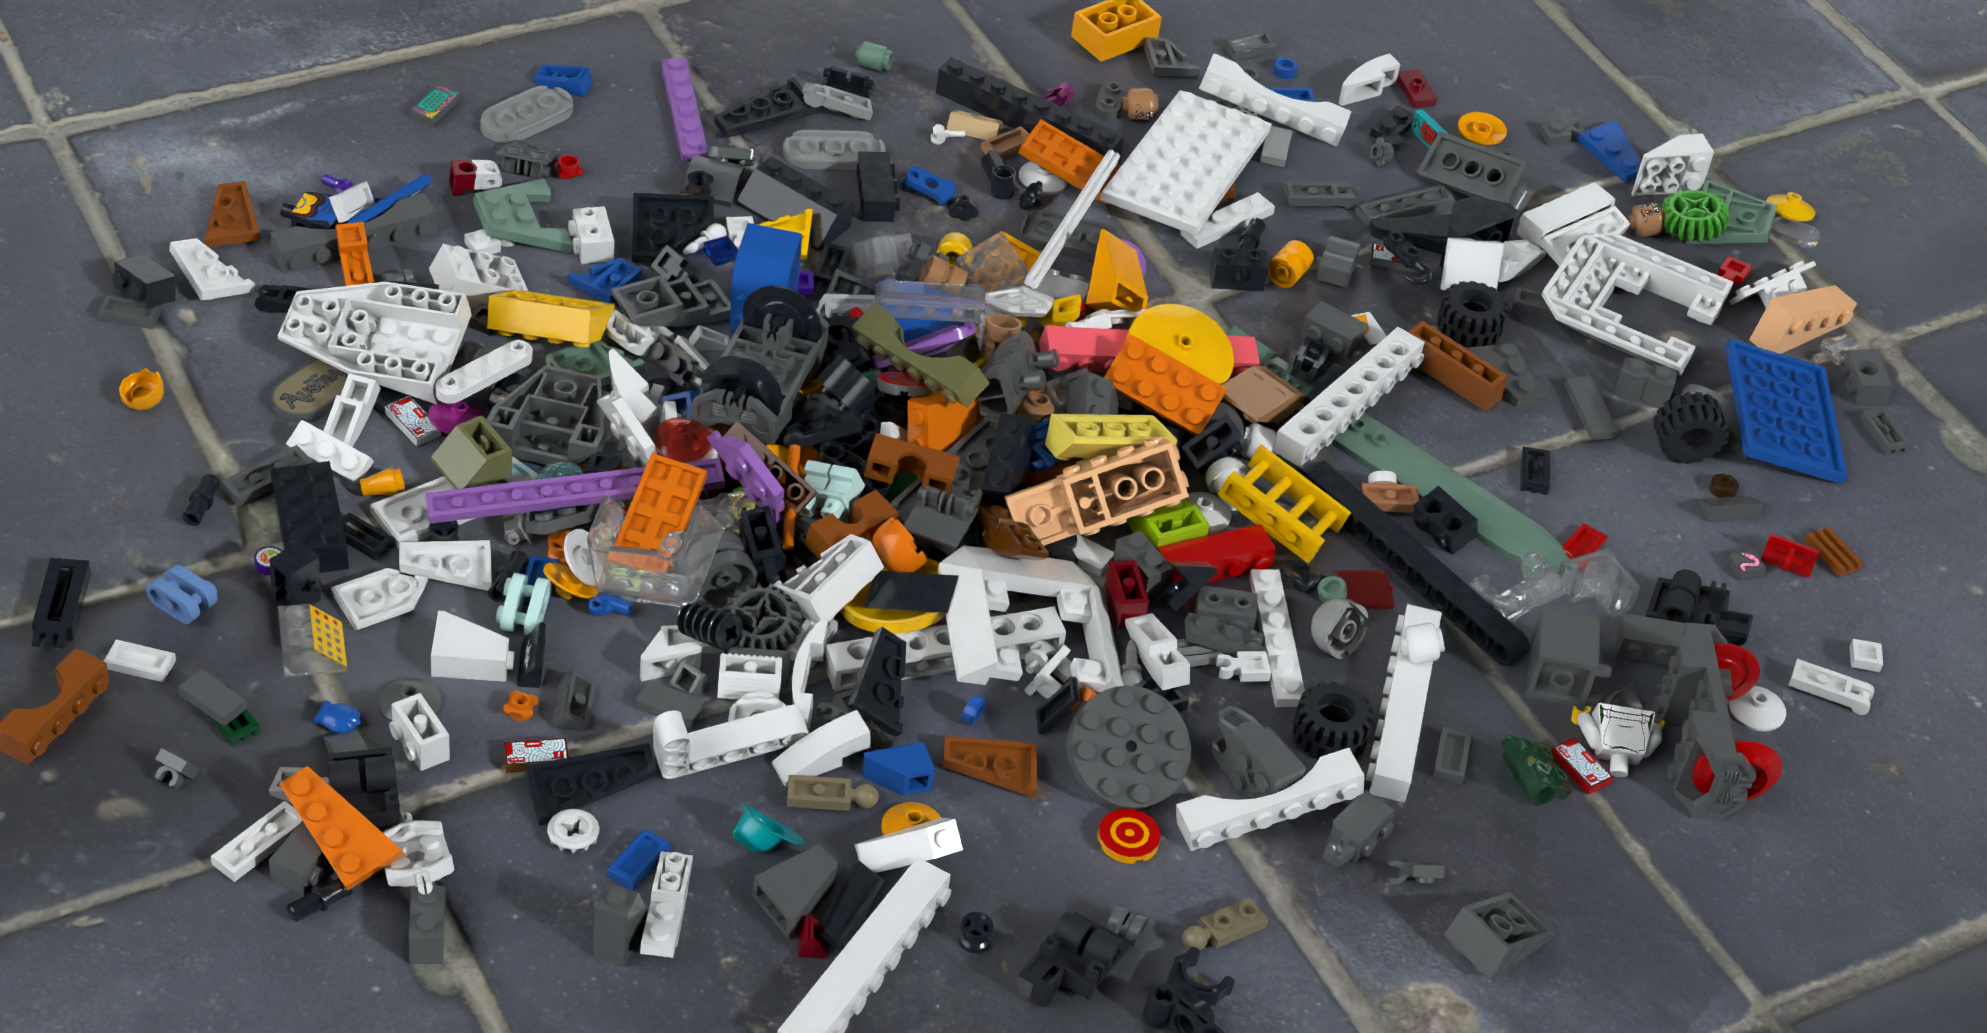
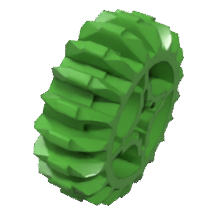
[1661,188,1730,243]

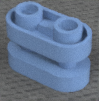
[146,565,218,624]

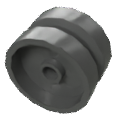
[682,532,758,608]

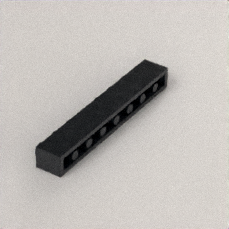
[936,57,1124,162]

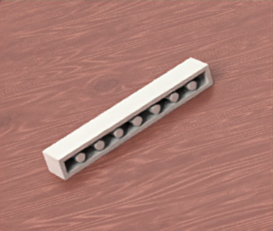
[1366,604,1442,803]
[777,857,951,1033]

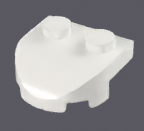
[606,310,674,356]

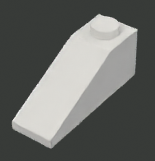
[855,817,963,873]

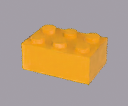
[1071,0,1162,62]

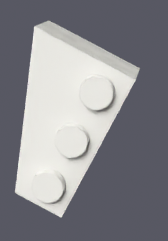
[773,534,884,623]

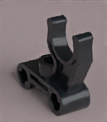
[1142,947,1235,1033]

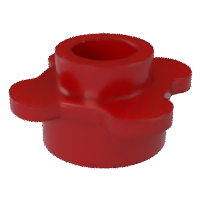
[553,155,584,179]

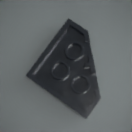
[632,193,714,263]

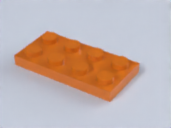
[1018,119,1121,205]
[1104,334,1228,436]
[609,453,708,580]

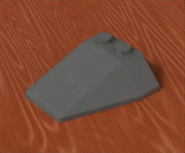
[486,365,605,469]

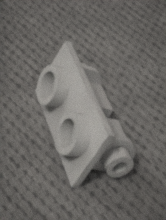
[503,511,533,546]

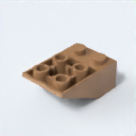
[1221,365,1307,425]

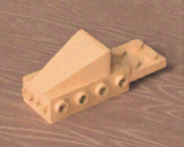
[1004,436,1189,546]

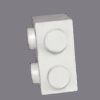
[568,206,614,264]
[389,693,450,771]

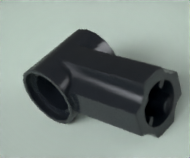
[981,150,1016,199]

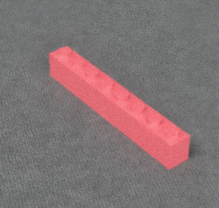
[1038,326,1260,378]

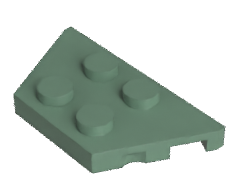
[545,341,645,387]

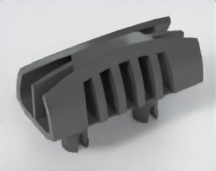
[979,330,1059,419]

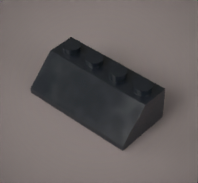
[736,156,854,252]

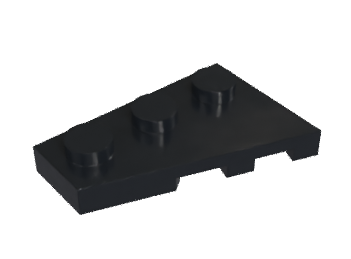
[847,627,907,737]

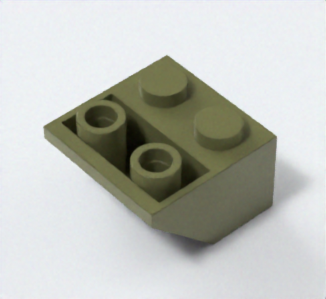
[431,415,512,489]

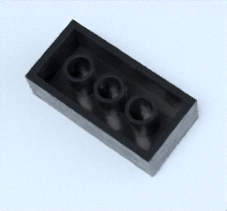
[270,461,349,573]

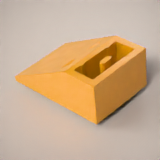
[1086,229,1148,312]

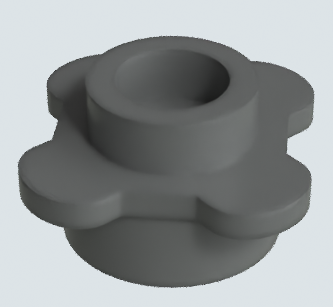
[1370,137,1394,167]

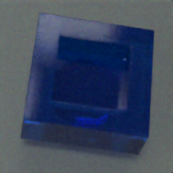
[703,236,738,267]

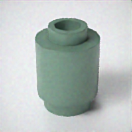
[855,41,894,71]

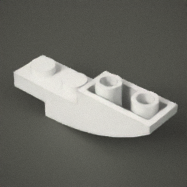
[640,851,693,958]

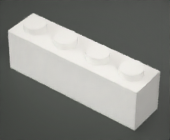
[1517,182,1616,249]

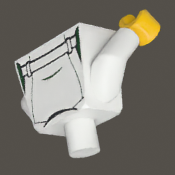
[1571,703,1665,777]

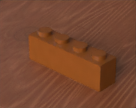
[1408,321,1508,412]

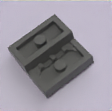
[680,155,745,207]

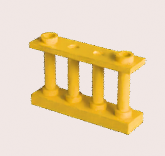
[1217,444,1351,563]

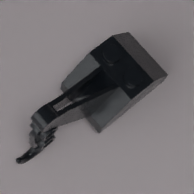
[1370,196,1519,285]

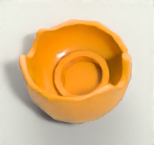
[119,368,164,410]

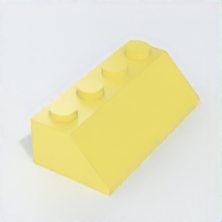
[1045,414,1177,460]

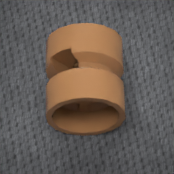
[918,255,968,299]
[980,314,1022,361]

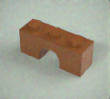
[864,433,960,498]
[805,490,899,560]

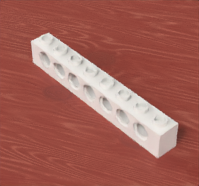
[1273,327,1425,467]
[824,606,1066,692]

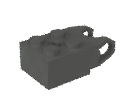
[1211,706,1306,799]

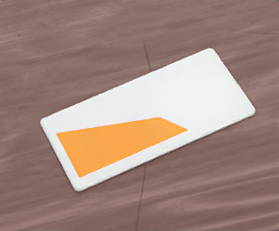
[1351,312,1386,345]

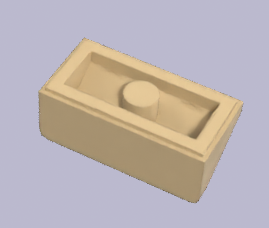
[947,110,1003,140]

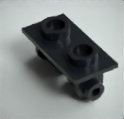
[821,66,875,99]

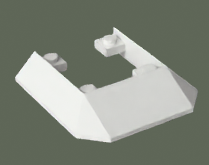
[1542,232,1733,377]
[938,545,1124,694]

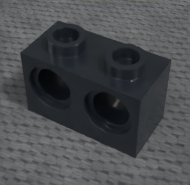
[1413,486,1478,555]

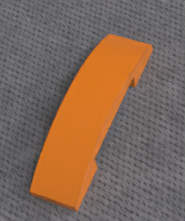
[335,222,374,286]

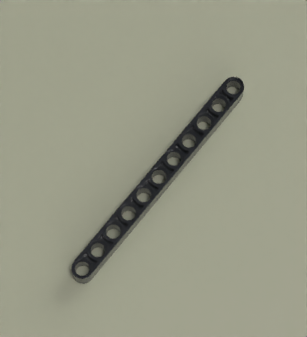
[1296,458,1530,666]

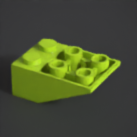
[1126,499,1210,549]

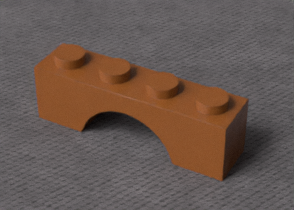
[0,648,109,765]

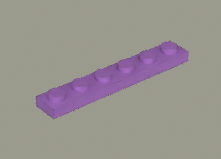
[661,58,708,162]

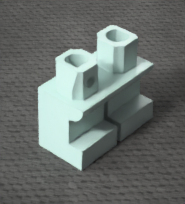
[800,460,865,519]

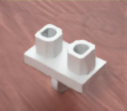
[1024,645,1072,699]

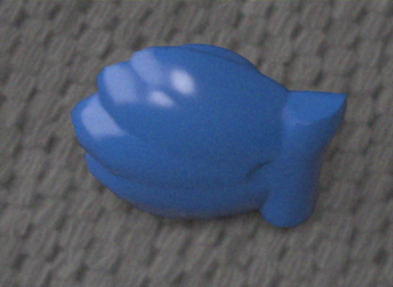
[313,700,361,733]

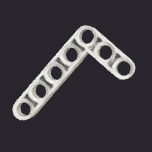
[653,705,809,779]

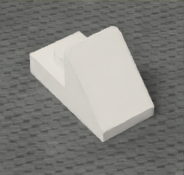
[640,630,702,681]

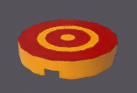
[1097,809,1161,864]

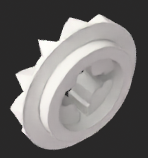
[547,809,599,854]

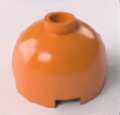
[872,516,928,573]

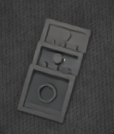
[611,275,731,327]

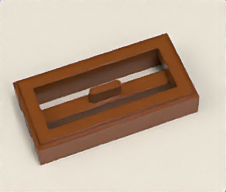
[1804,526,1863,577]

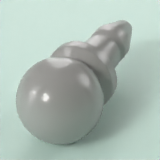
[1121,640,1143,686]

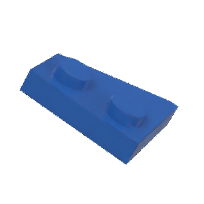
[567,258,643,303]

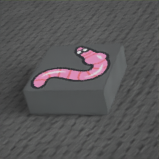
[1727,549,1766,580]

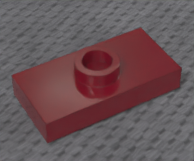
[1397,69,1437,108]

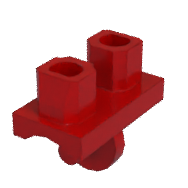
[1761,533,1820,578]

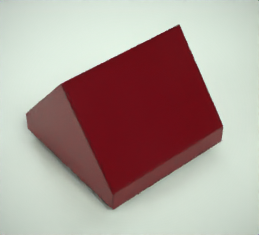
[798,914,828,959]

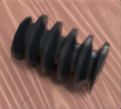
[677,601,743,650]

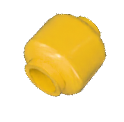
[937,232,973,269]

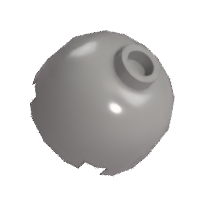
[1311,598,1368,659]

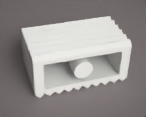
[717,653,782,700]

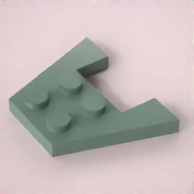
[473,179,573,254]
[1686,179,1777,244]

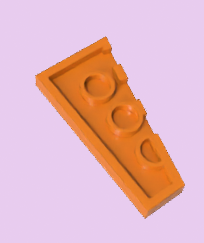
[279,766,405,891]

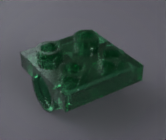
[1501,734,1573,806]

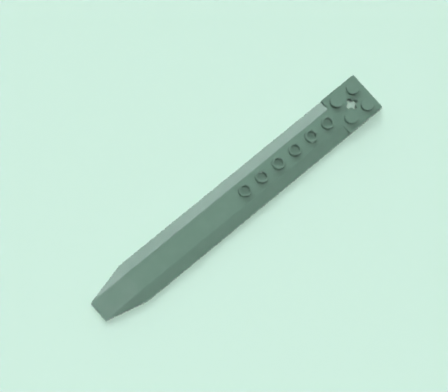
[1225,327,1577,581]

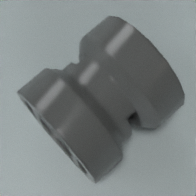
[1106,904,1149,946]

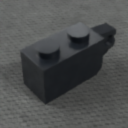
[740,506,785,586]

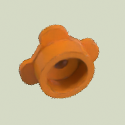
[503,690,538,721]

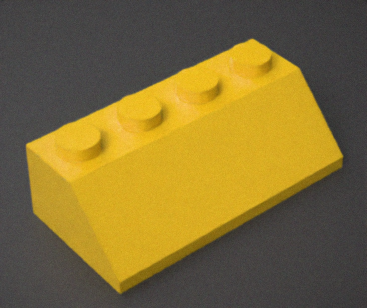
[487,289,614,347]

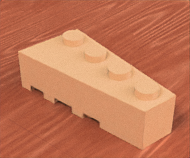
[1749,285,1857,354]

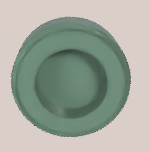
[1317,576,1347,603]

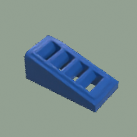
[533,64,593,97]

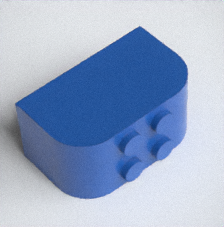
[730,223,802,334]

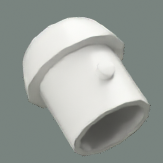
[1206,457,1247,511]

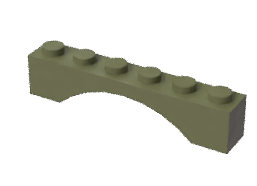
[852,303,989,408]

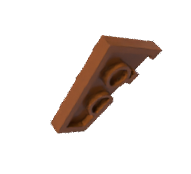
[204,181,260,247]
[943,736,1037,798]

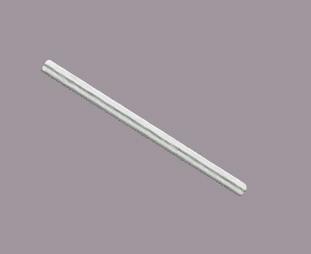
[1024,150,1120,289]

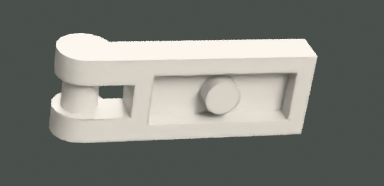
[1788,659,1875,715]

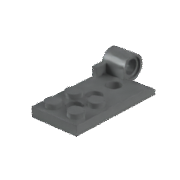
[1416,131,1531,220]

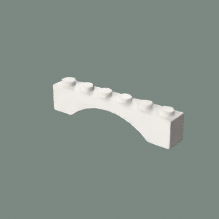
[1199,54,1351,147]
[1176,748,1364,851]

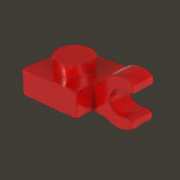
[1717,256,1752,286]

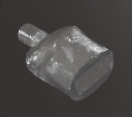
[1812,333,1860,366]

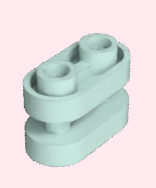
[496,573,551,635]

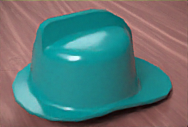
[733,801,804,853]

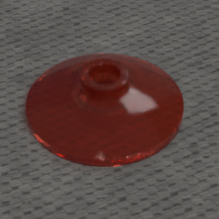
[653,417,711,463]

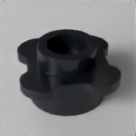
[685,170,714,196]

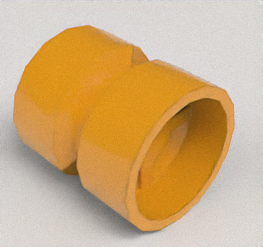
[1267,240,1314,288]

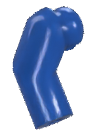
[587,593,633,616]

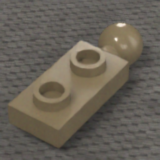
[787,775,879,811]
[1182,897,1269,950]

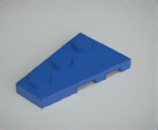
[1577,120,1642,183]

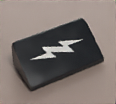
[517,622,546,688]

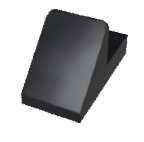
[1161,561,1219,611]

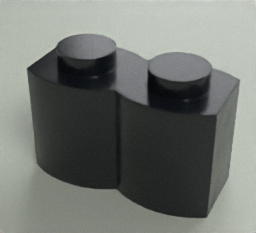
[816,354,883,413]

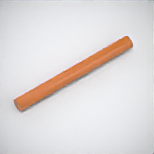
[782,444,800,551]

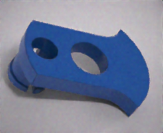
[901,166,956,206]

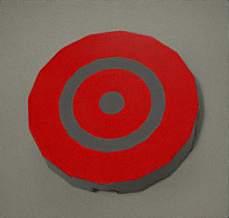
[876,372,932,397]

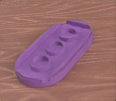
[870,321,977,369]

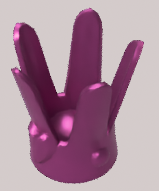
[1043,82,1074,108]

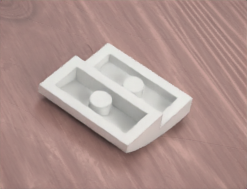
[1440,238,1504,290]

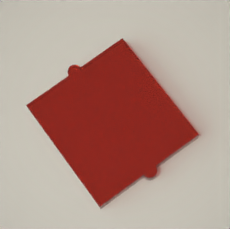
[1337,570,1395,609]

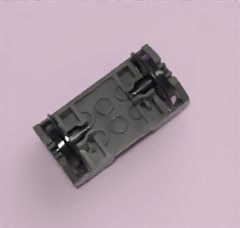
[691,285,829,445]

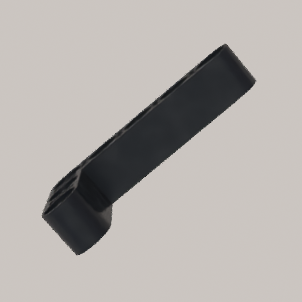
[816,391,912,499]

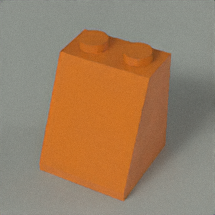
[908,391,976,452]

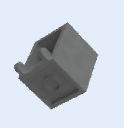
[1526,606,1612,707]

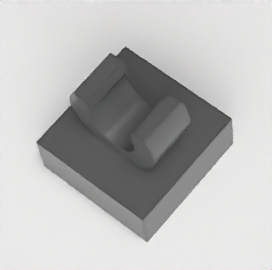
[155,748,199,790]

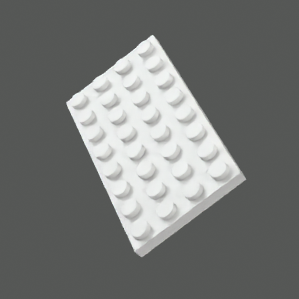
[1101,90,1272,236]

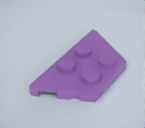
[707,431,785,528]

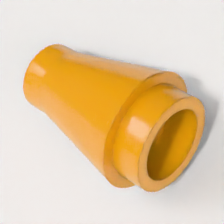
[360,467,405,496]

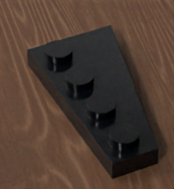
[715,77,818,138]
[525,743,657,826]

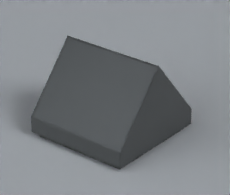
[668,659,709,697]

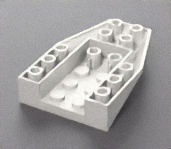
[278,282,472,404]

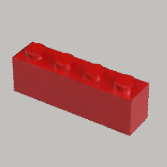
[1157,524,1276,584]

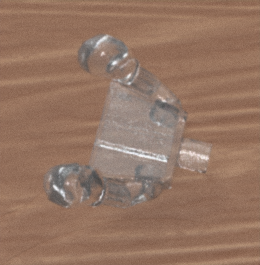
[1468,553,1566,623]

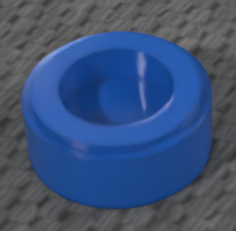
[1273,57,1298,79]
[961,694,987,726]

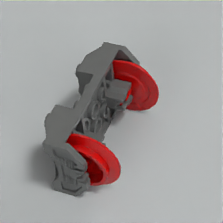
[1654,623,1782,820]

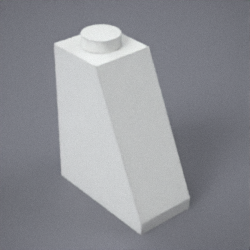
[431,611,515,682]

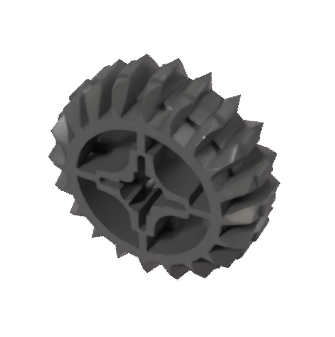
[723,582,802,651]

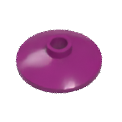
[428,401,485,434]

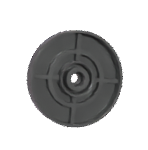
[1067,685,1191,810]

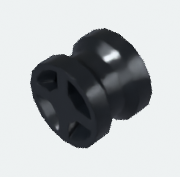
[429,521,459,542]
[959,912,993,953]

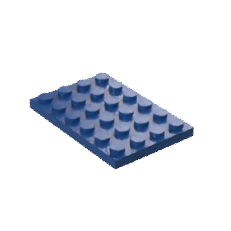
[1725,339,1848,484]

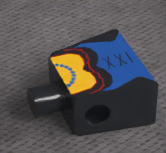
[280,192,347,230]

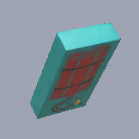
[1410,109,1448,149]

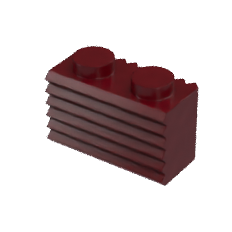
[1104,560,1150,629]

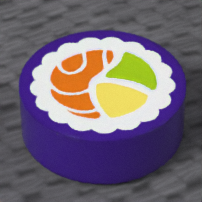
[254,546,282,575]

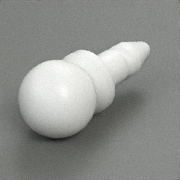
[683,223,727,254]

